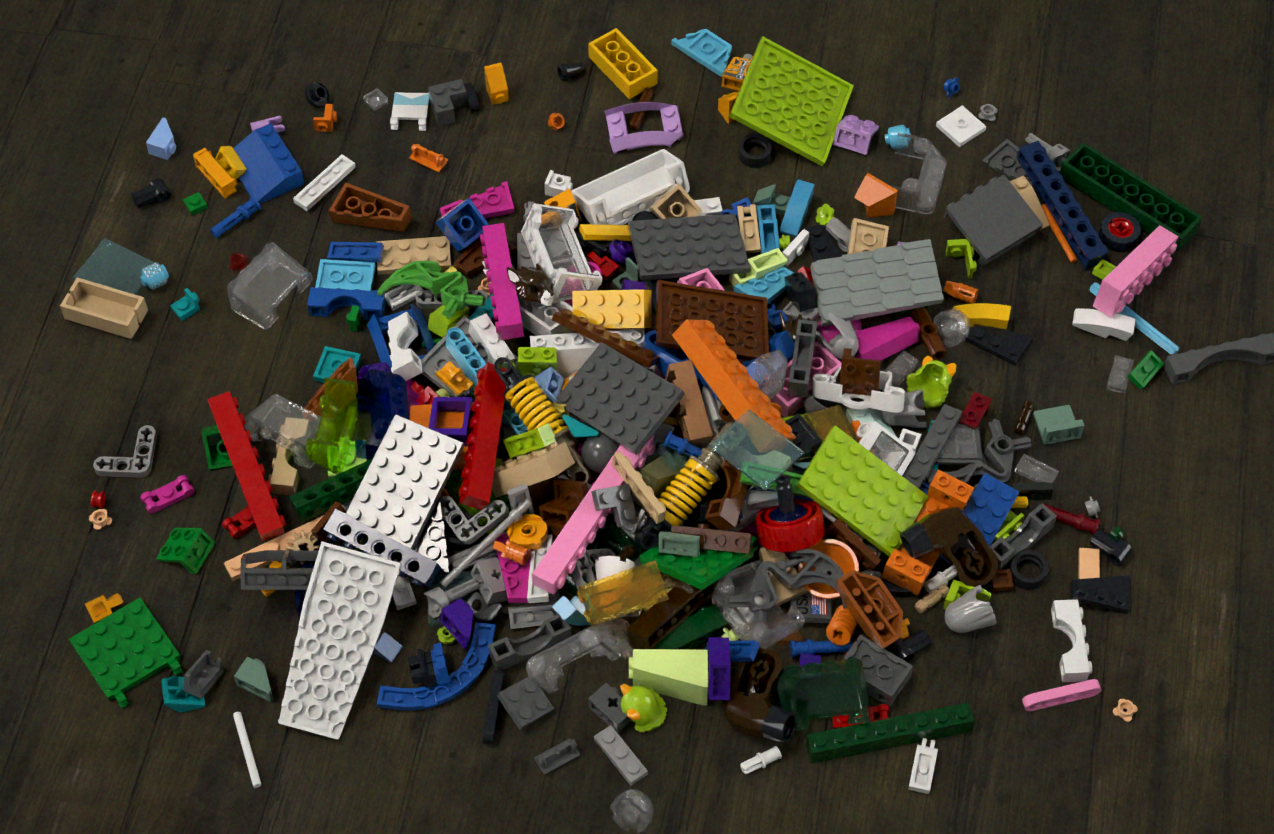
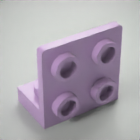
[833,115,879,155]

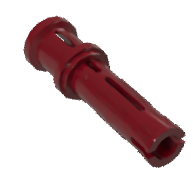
[1043,503,1101,535]

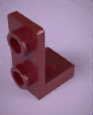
[959,391,992,429]

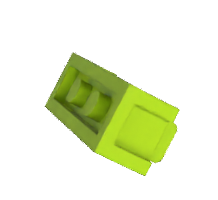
[503,423,556,458]

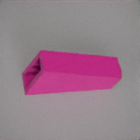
[854,316,920,361]

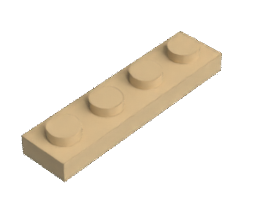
[612,451,666,524]

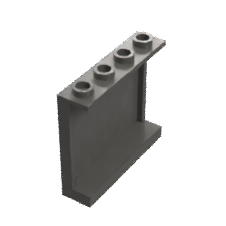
[943,174,1043,267]

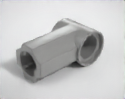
[825,217,851,252]

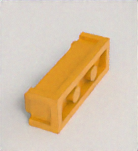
[193,148,237,198]

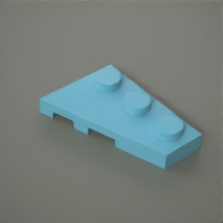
[734,267,794,305]

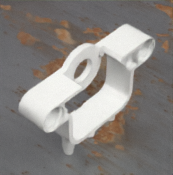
[812,367,905,413]

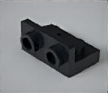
[576,233,613,259]

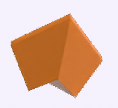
[854,173,898,218]

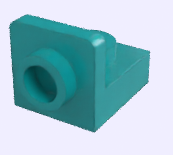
[170,288,200,321]

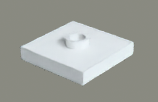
[936,105,986,147]

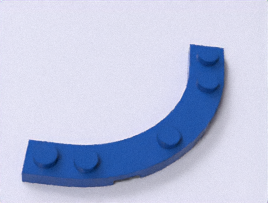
[377,622,496,711]

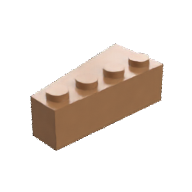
[665,360,714,448]

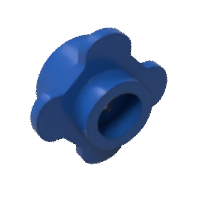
[944,77,960,97]

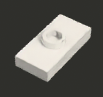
[783,229,809,267]

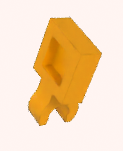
[85,593,123,623]

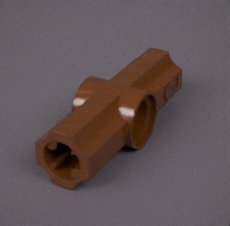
[910,307,947,360]

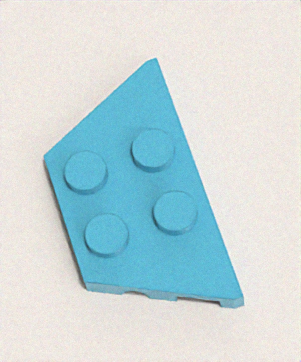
[671,29,732,77]

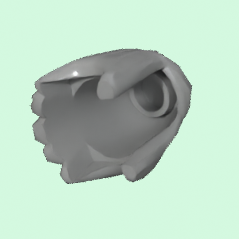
[816,313,859,359]
[880,389,927,428]
[944,585,997,633]

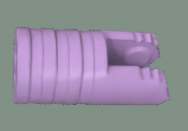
[250,116,285,133]

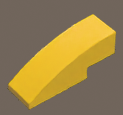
[950,303,1011,329]

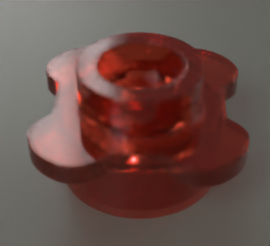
[229,253,248,270]

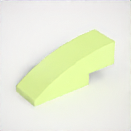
[729,248,788,286]

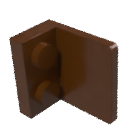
[840,348,881,396]

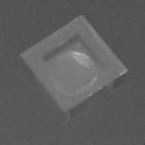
[363,88,388,111]

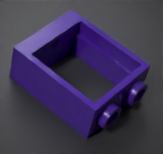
[429,397,473,446]
[708,637,731,700]

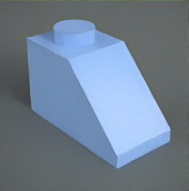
[146,118,176,160]
[534,366,564,403]

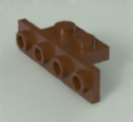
[671,524,751,553]

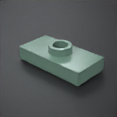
[659,531,700,557]

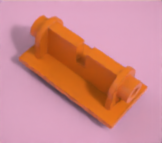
[409,144,448,172]

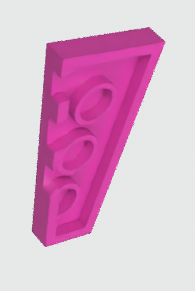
[440,181,515,218]
[494,534,531,603]

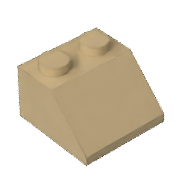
[649,184,702,219]

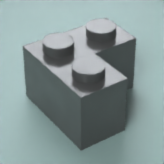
[428,79,468,126]

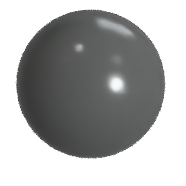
[581,431,620,474]

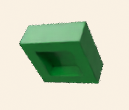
[183,192,208,216]
[346,305,361,332]

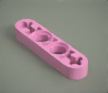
[1022,679,1102,711]

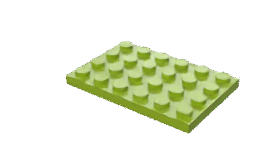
[796,425,928,557]

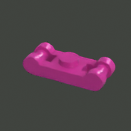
[140,475,195,514]

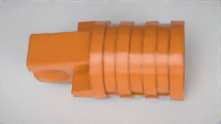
[943,281,979,304]
[492,540,531,566]

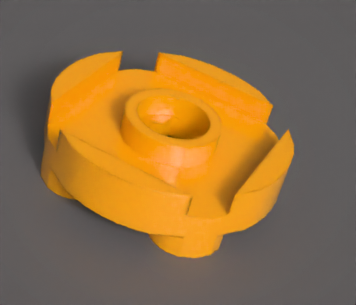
[507,514,548,550]

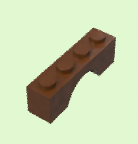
[705,446,756,530]

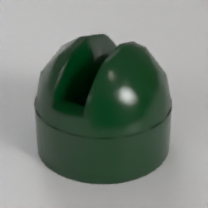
[1109,526,1125,541]

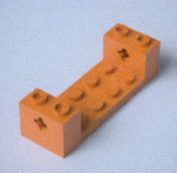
[882,470,974,596]

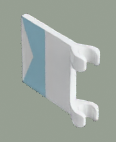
[390,92,429,131]

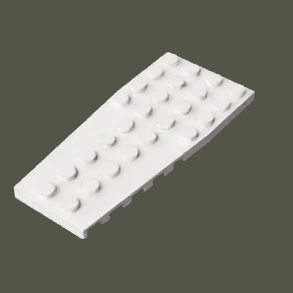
[278,542,401,740]

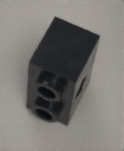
[784,272,817,312]

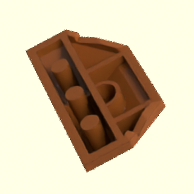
[302,357,358,423]
[836,570,903,649]

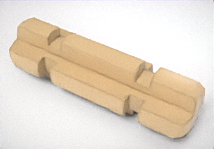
[914,584,949,613]

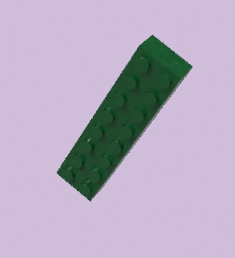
[1060,142,1203,252]

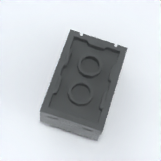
[837,635,913,707]

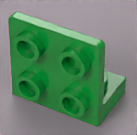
[156,528,215,574]

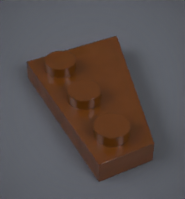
[823,518,881,571]

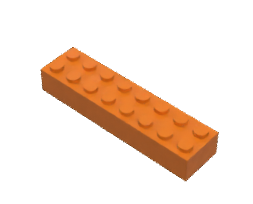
[672,319,796,454]

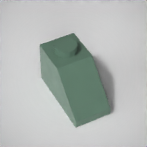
[234,657,274,703]

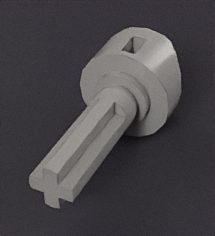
[1025,133,1071,171]
[424,578,480,618]

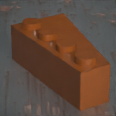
[329,182,413,232]

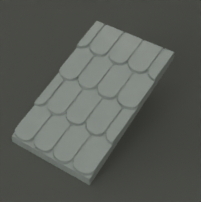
[810,239,944,327]

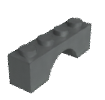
[788,319,817,397]
[990,503,1057,570]
[488,614,572,670]

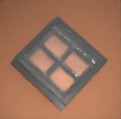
[931,422,983,465]

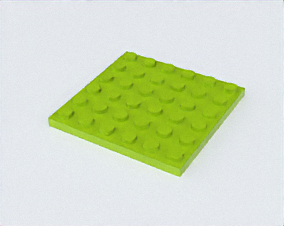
[729,36,854,166]

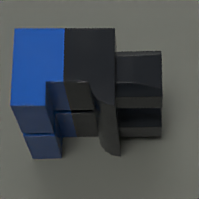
[408,643,450,688]

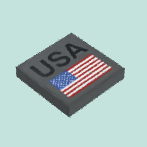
[790,591,831,623]

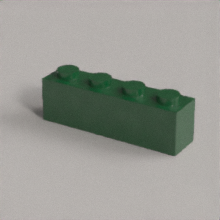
[653,604,727,650]

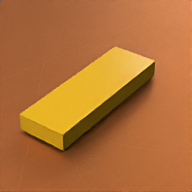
[579,224,631,241]

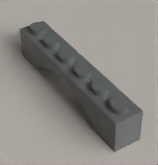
[1164,333,1274,385]

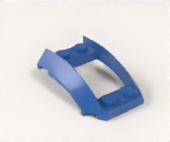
[367,304,435,381]

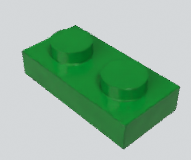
[1127,350,1164,389]

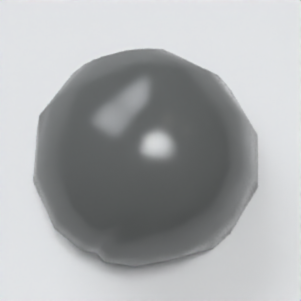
[804,394,833,420]

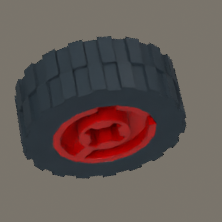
[1099,212,1141,252]

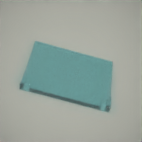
[73,238,155,295]
[710,410,804,490]

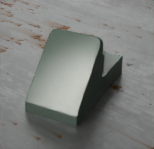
[752,184,790,215]

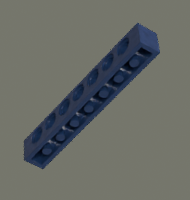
[1016,140,1108,269]

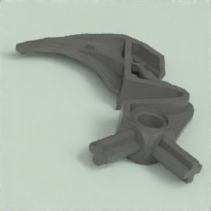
[926,419,1031,498]
[728,549,847,632]

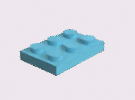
[315,259,376,291]

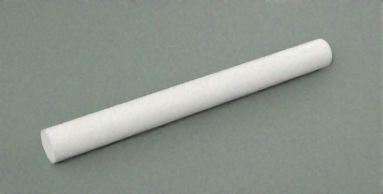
[233,712,262,788]

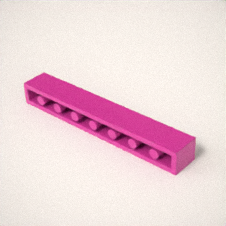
[480,223,524,340]

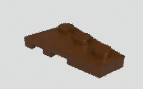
[453,238,517,277]

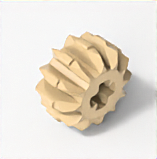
[285,530,320,565]

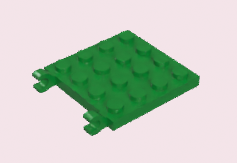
[640,521,758,590]
[69,597,183,709]

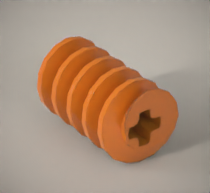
[826,604,858,646]

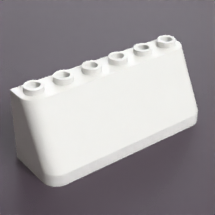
[571,149,690,225]
[530,328,646,379]

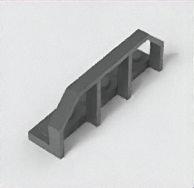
[241,550,319,590]

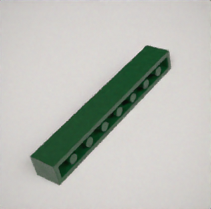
[805,702,974,764]

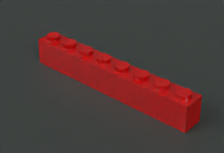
[459,362,508,510]
[207,391,286,542]

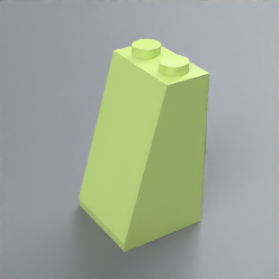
[629,649,708,705]

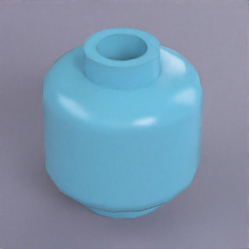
[885,125,912,150]

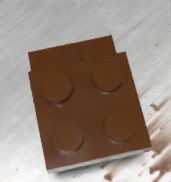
[539,478,588,541]

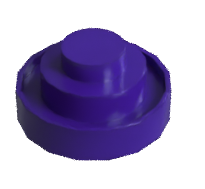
[609,239,634,264]

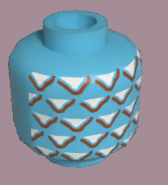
[140,262,169,290]

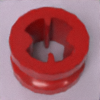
[91,490,106,509]

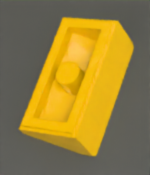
[215,146,247,180]

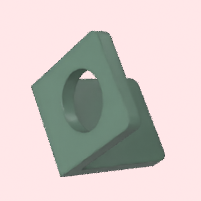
[613,257,640,290]

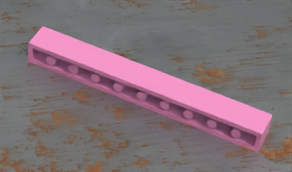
[532,435,655,595]

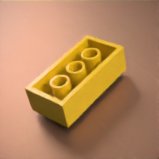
[588,28,658,100]
[572,290,652,329]

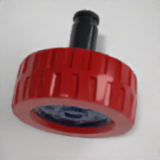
[756,475,825,552]

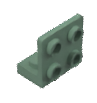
[1033,405,1085,445]

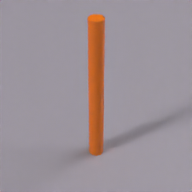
[1041,204,1078,264]

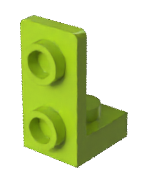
[945,239,976,279]
[943,579,991,609]

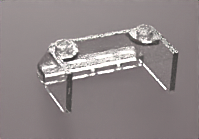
[890,132,947,214]

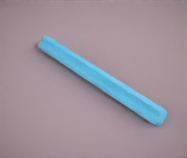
[1090,282,1180,354]

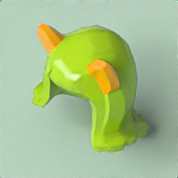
[906,356,956,409]
[620,684,667,733]

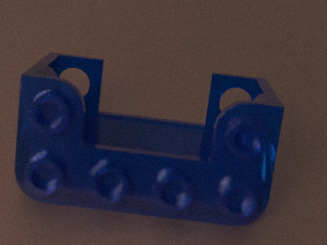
[352,369,409,459]

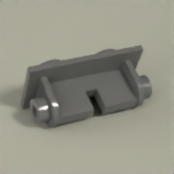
[534,738,581,775]

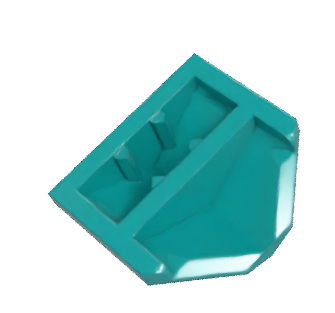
[562,414,600,438]
[161,676,205,713]

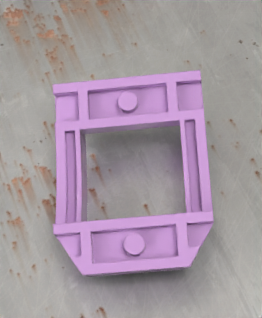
[604,102,684,154]

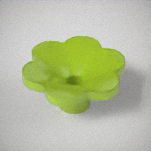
[816,204,834,227]

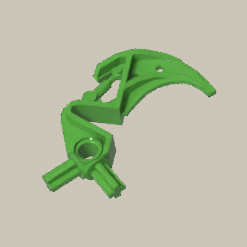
[377,260,486,319]

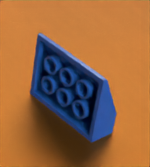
[233,123,304,204]

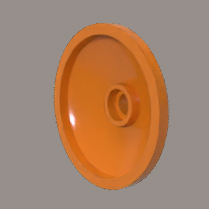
[798,539,859,599]

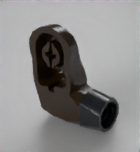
[900,507,998,587]
[725,648,796,742]

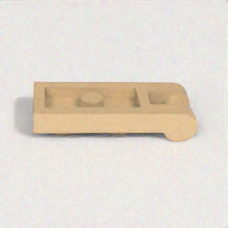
[737,204,761,254]

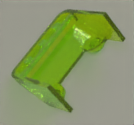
[306,377,358,474]

